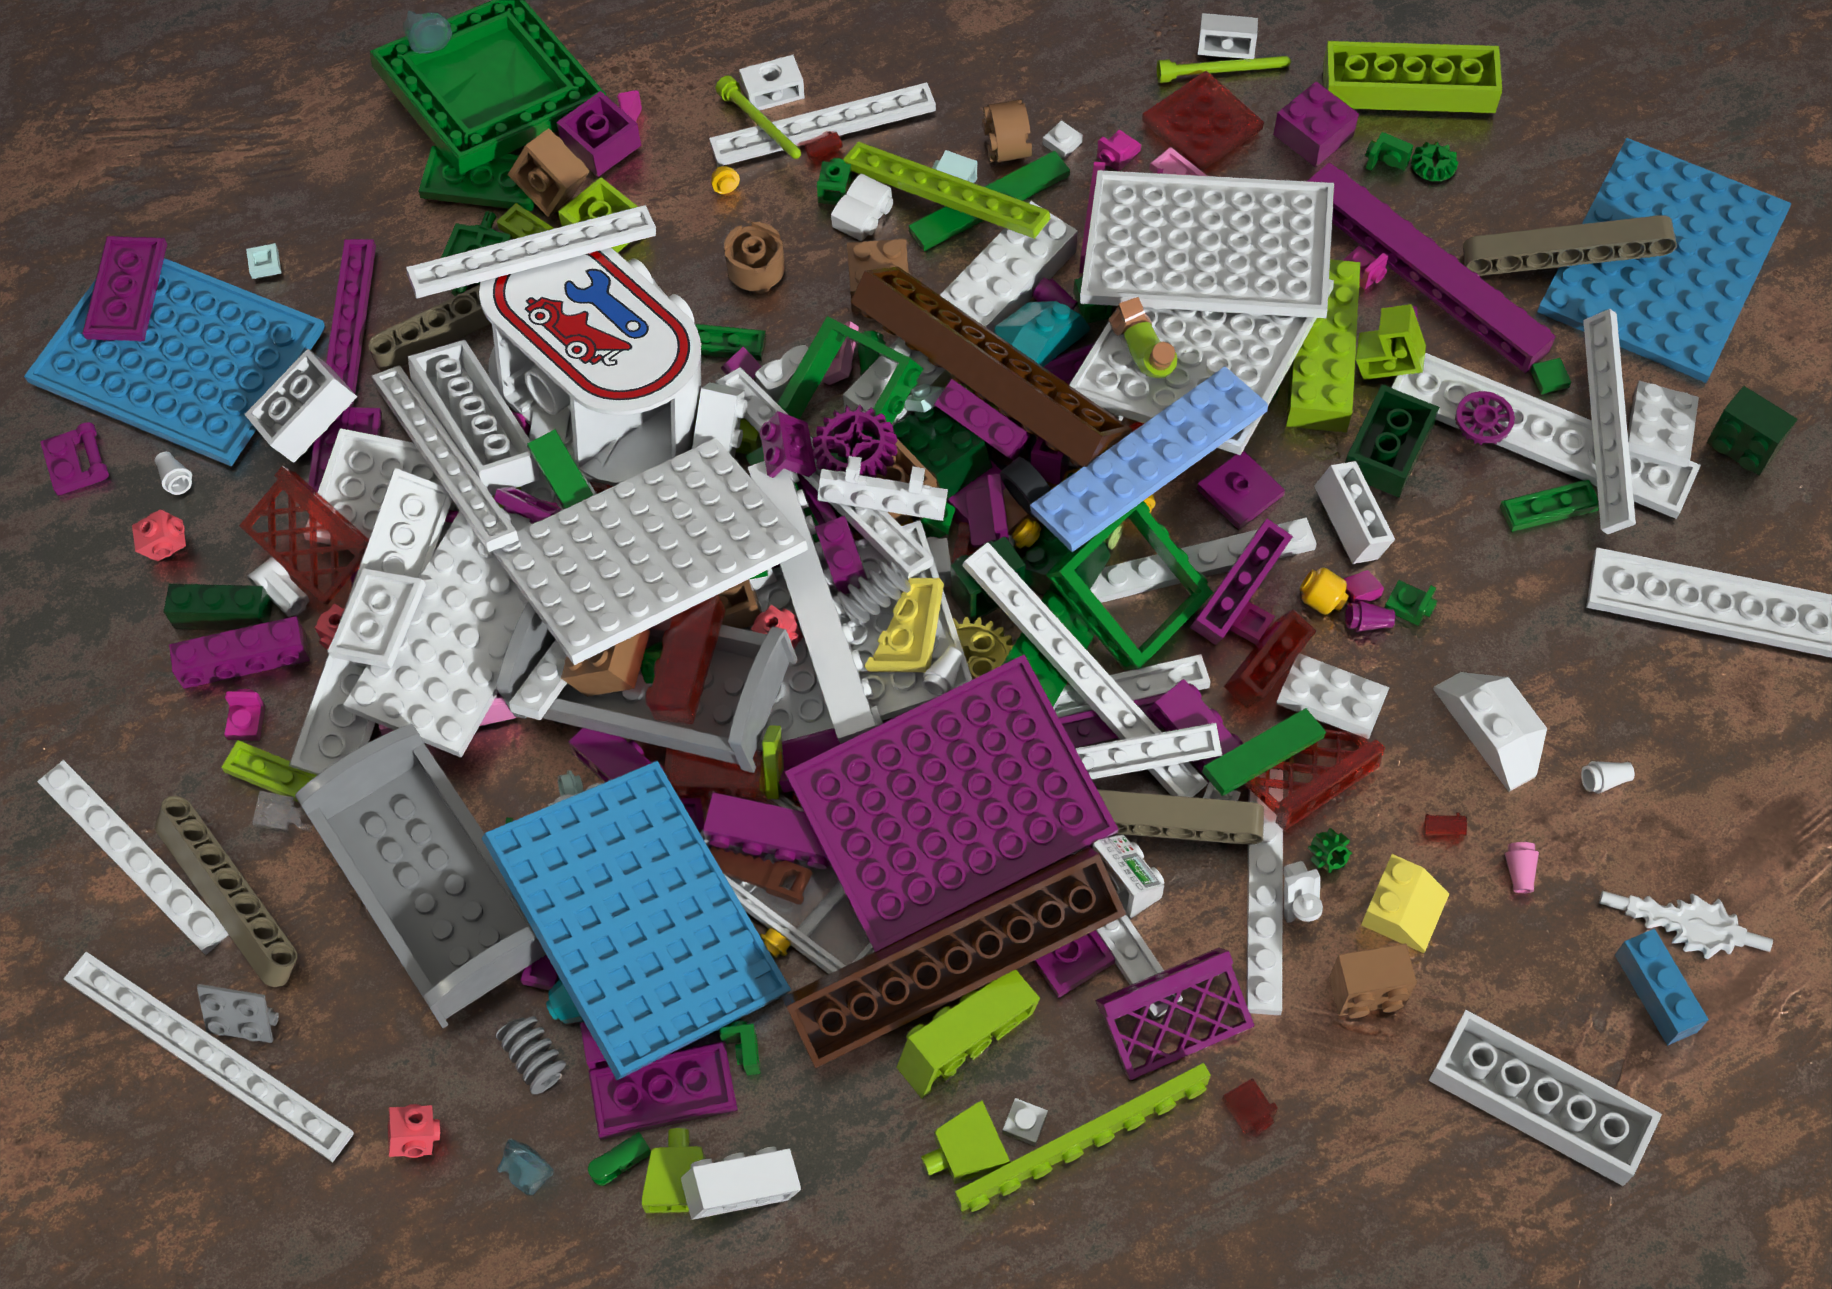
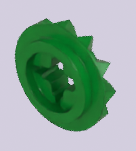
[1411,140,1459,182]

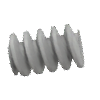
[838,561,911,626]
[496,1016,566,1094]

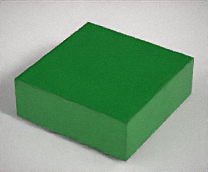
[1530,358,1572,394]

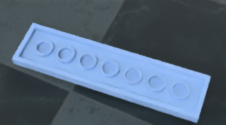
[1030,366,1268,552]

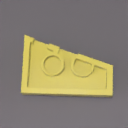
[864,578,944,672]

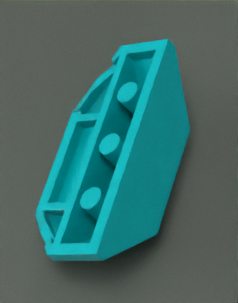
[994,301,1090,367]

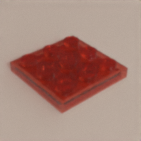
[1142,71,1264,171]

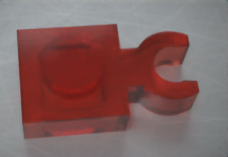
[951,522,974,565]

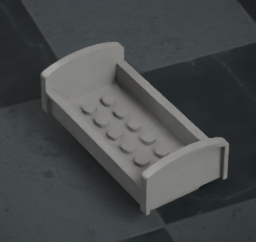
[497,602,798,773]
[295,724,546,1028]

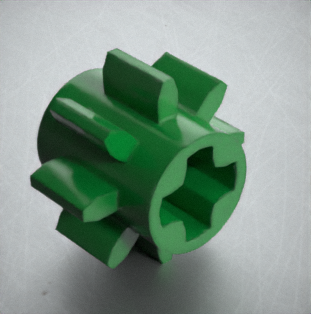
[1308,828,1352,873]

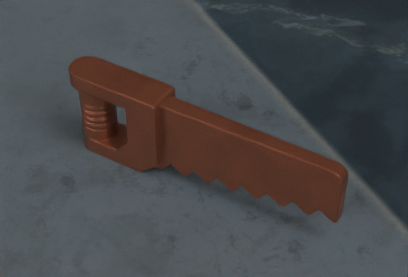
[710,846,813,905]

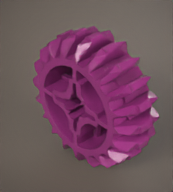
[812,404,898,478]

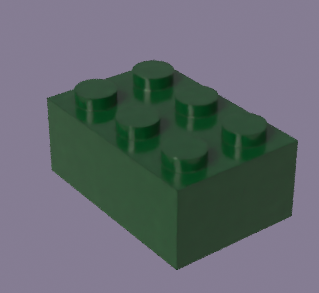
[1345,384,1440,498]
[893,406,992,500]

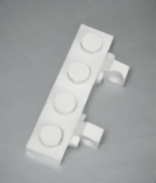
[817,456,948,521]

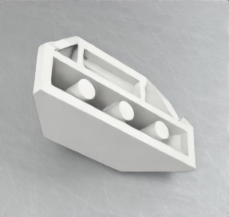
[1433,672,1547,792]

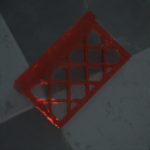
[239,466,369,605]
[1245,719,1385,831]

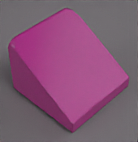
[617,90,642,122]
[1343,570,1384,603]

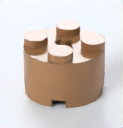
[982,99,1032,162]
[724,222,785,294]

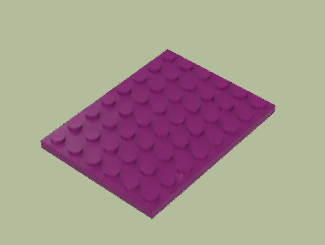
[785,654,1119,952]

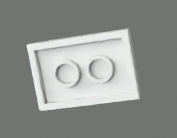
[1628,381,1699,467]
[328,568,426,669]
[1276,653,1389,739]

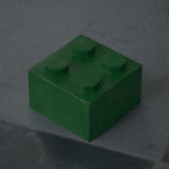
[1706,385,1798,476]
[1022,525,1111,599]
[950,536,1025,623]

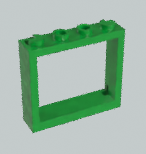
[777,316,924,463]
[1046,501,1214,671]

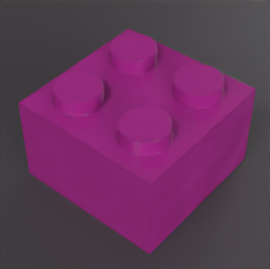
[1273,81,1359,167]
[556,91,641,177]

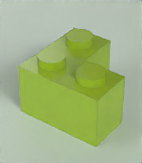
[1356,304,1426,380]

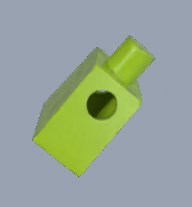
[921,1101,1010,1184]
[642,1128,705,1213]

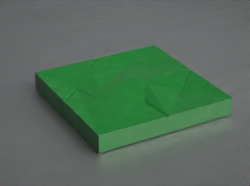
[370,0,607,174]

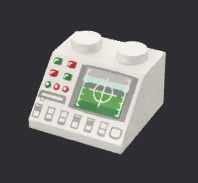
[1092,834,1164,919]

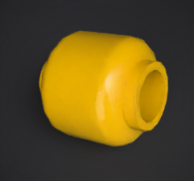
[1299,567,1349,615]

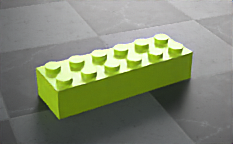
[1323,41,1502,113]
[1286,259,1361,433]

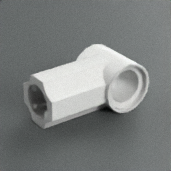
[247,556,310,617]

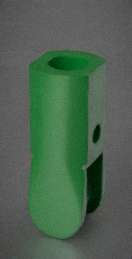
[588,1132,651,1186]

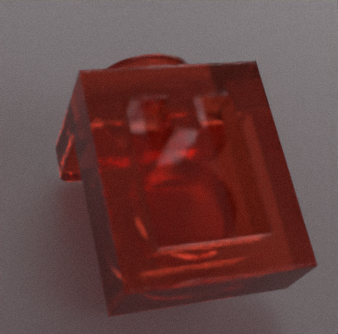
[1222,1078,1278,1135]

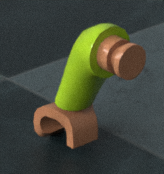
[1108,297,1178,378]

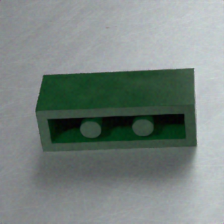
[163,584,273,630]

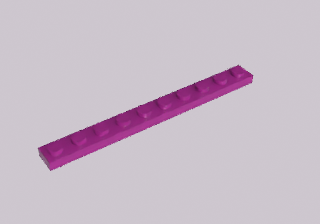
[307,239,376,498]

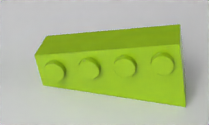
[896,970,1040,1099]

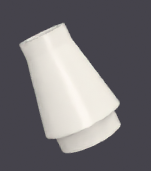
[155,452,192,495]
[922,647,964,697]
[1581,761,1635,794]

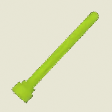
[1156,56,1291,83]
[715,75,801,159]

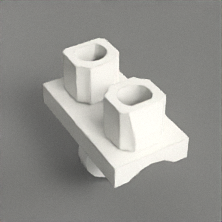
[1283,861,1323,923]

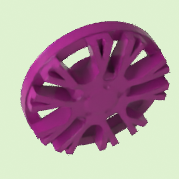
[1455,391,1515,445]

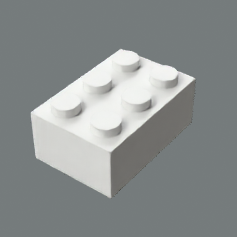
[245,349,357,463]

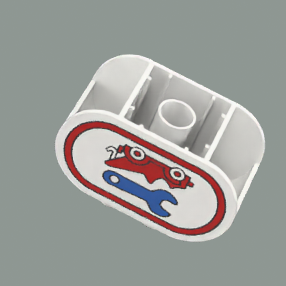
[479,248,701,486]

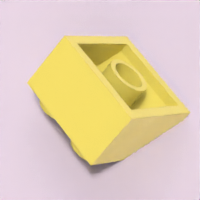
[1361,854,1449,953]

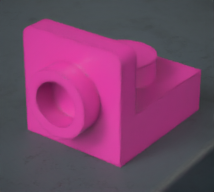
[1097,129,1141,171]
[1343,246,1388,290]
[224,689,266,741]

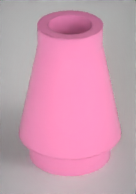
[1505,842,1539,893]

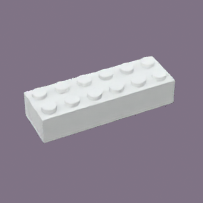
[408,340,540,495]
[1428,1010,1662,1186]

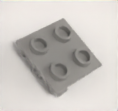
[197,984,279,1043]

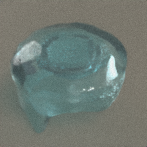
[403,11,452,54]
[497,1139,554,1196]

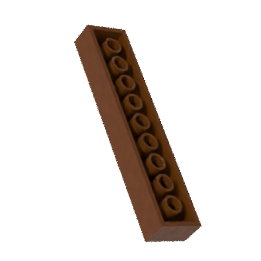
[851,267,1132,468]
[782,847,1126,1068]

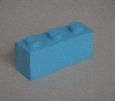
[1615,928,1709,1046]

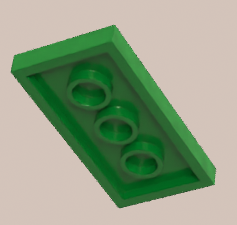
[418,146,535,211]
[1002,590,1095,706]

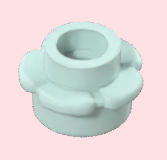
[558,770,583,796]

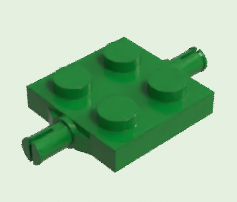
[441,211,512,296]

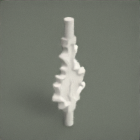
[1599,891,1773,959]

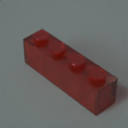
[646,594,726,724]

